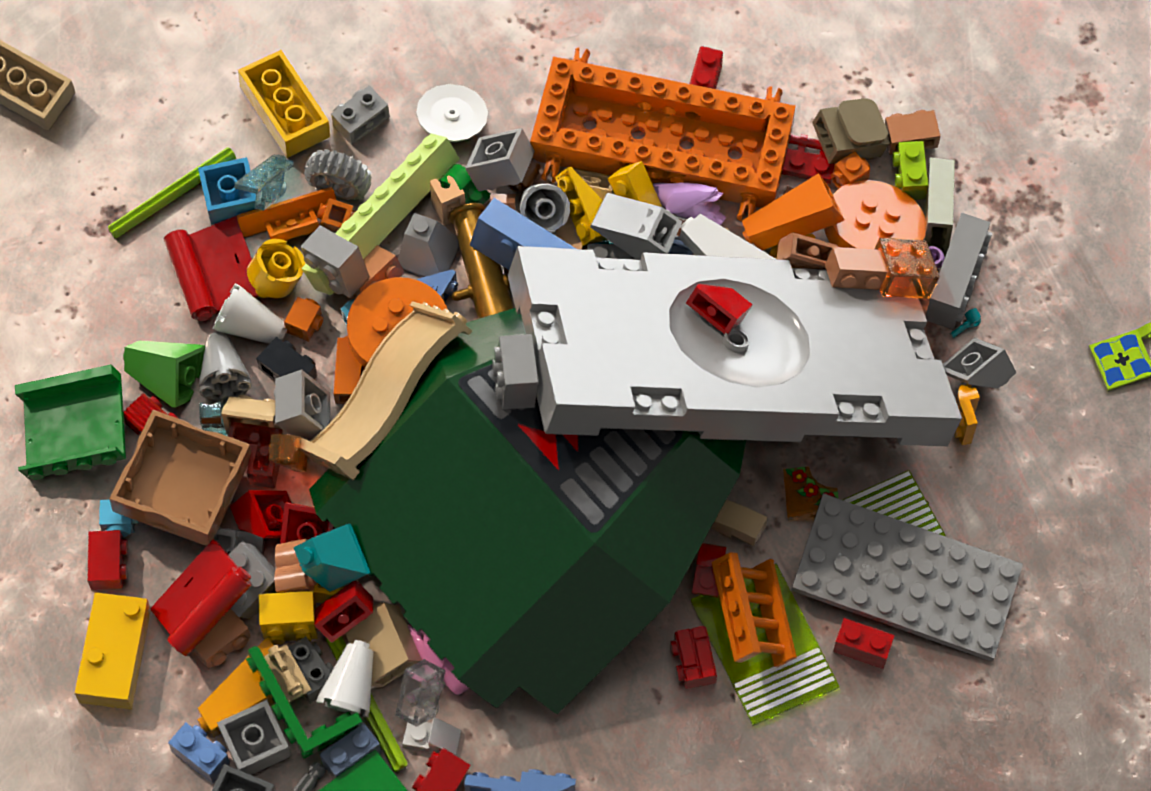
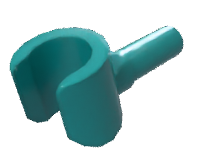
[950,308,981,338]

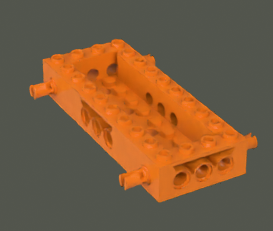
[530,47,796,222]

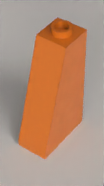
[742,173,844,250]

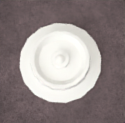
[416,84,488,142]

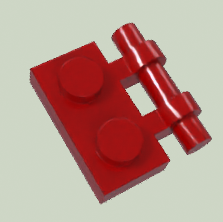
[782,134,835,184]

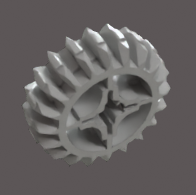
[304,149,372,201]

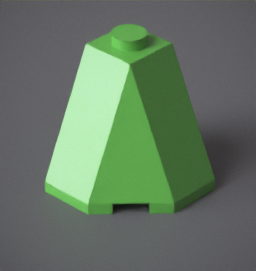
[123,340,205,407]

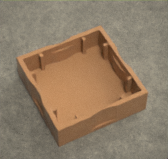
[109,410,252,546]

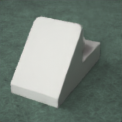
[403,718,461,755]

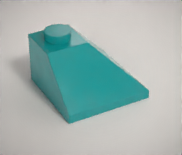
[293,523,371,592]

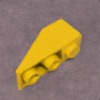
[555,167,607,246]

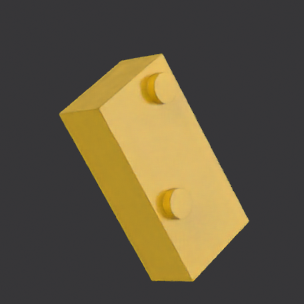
[238,50,330,158]
[75,592,151,710]

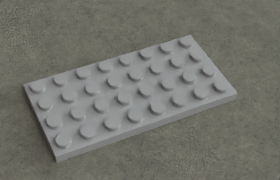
[791,494,1023,662]

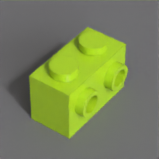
[892,141,928,200]

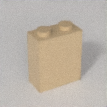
[346,602,422,688]

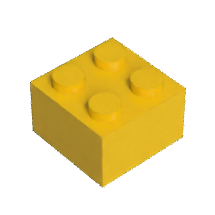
[259,591,318,645]

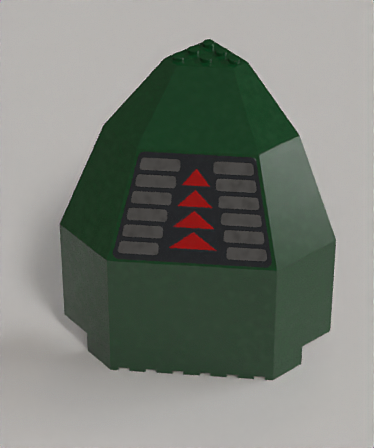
[309,308,746,714]

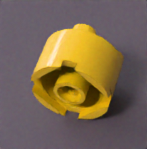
[247,239,305,298]

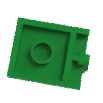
[246,646,362,759]

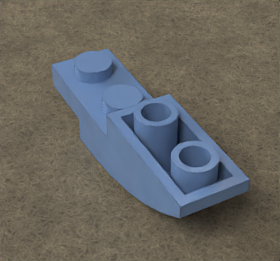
[464,769,576,791]

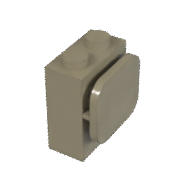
[812,98,890,164]

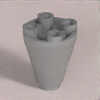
[199,332,251,405]

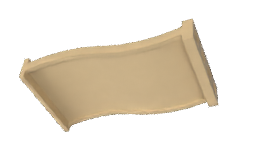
[296,301,472,480]

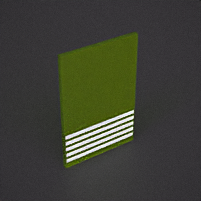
[691,563,840,726]

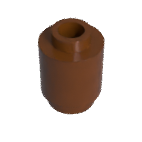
[507,158,541,193]

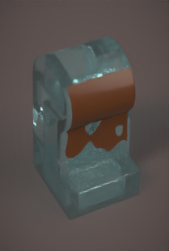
[199,401,226,436]

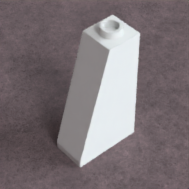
[679,214,777,260]

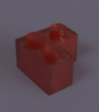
[228,421,285,488]

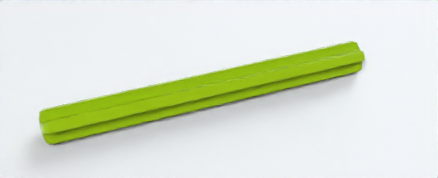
[108,147,236,238]
[325,636,408,772]

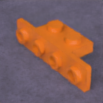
[237,187,336,241]

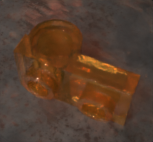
[269,434,308,472]

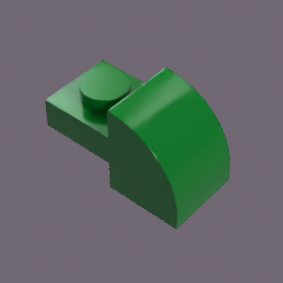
[438,164,491,205]

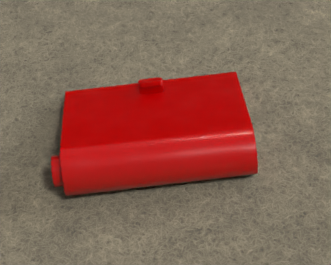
[164,216,259,321]
[150,539,252,657]

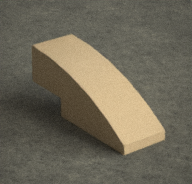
[711,500,768,546]

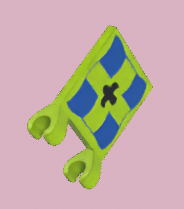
[1089,322,1151,391]

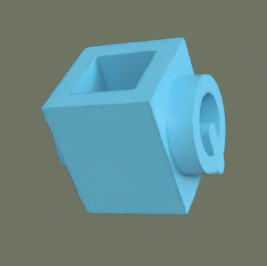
[99,500,139,538]

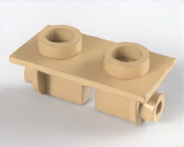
[264,645,311,703]

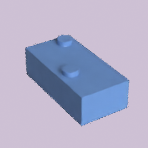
[470,198,576,270]

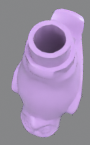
[652,182,727,226]

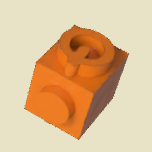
[831,152,870,189]
[316,198,356,232]

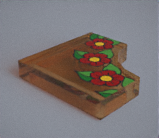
[783,466,839,521]

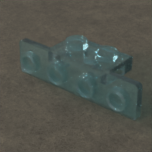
[234,155,294,210]

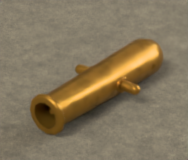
[449,203,514,319]

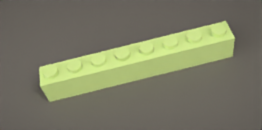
[301,133,460,295]

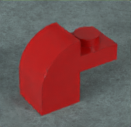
[692,543,727,598]

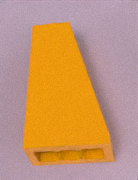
[197,638,274,738]

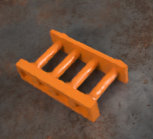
[712,552,797,667]

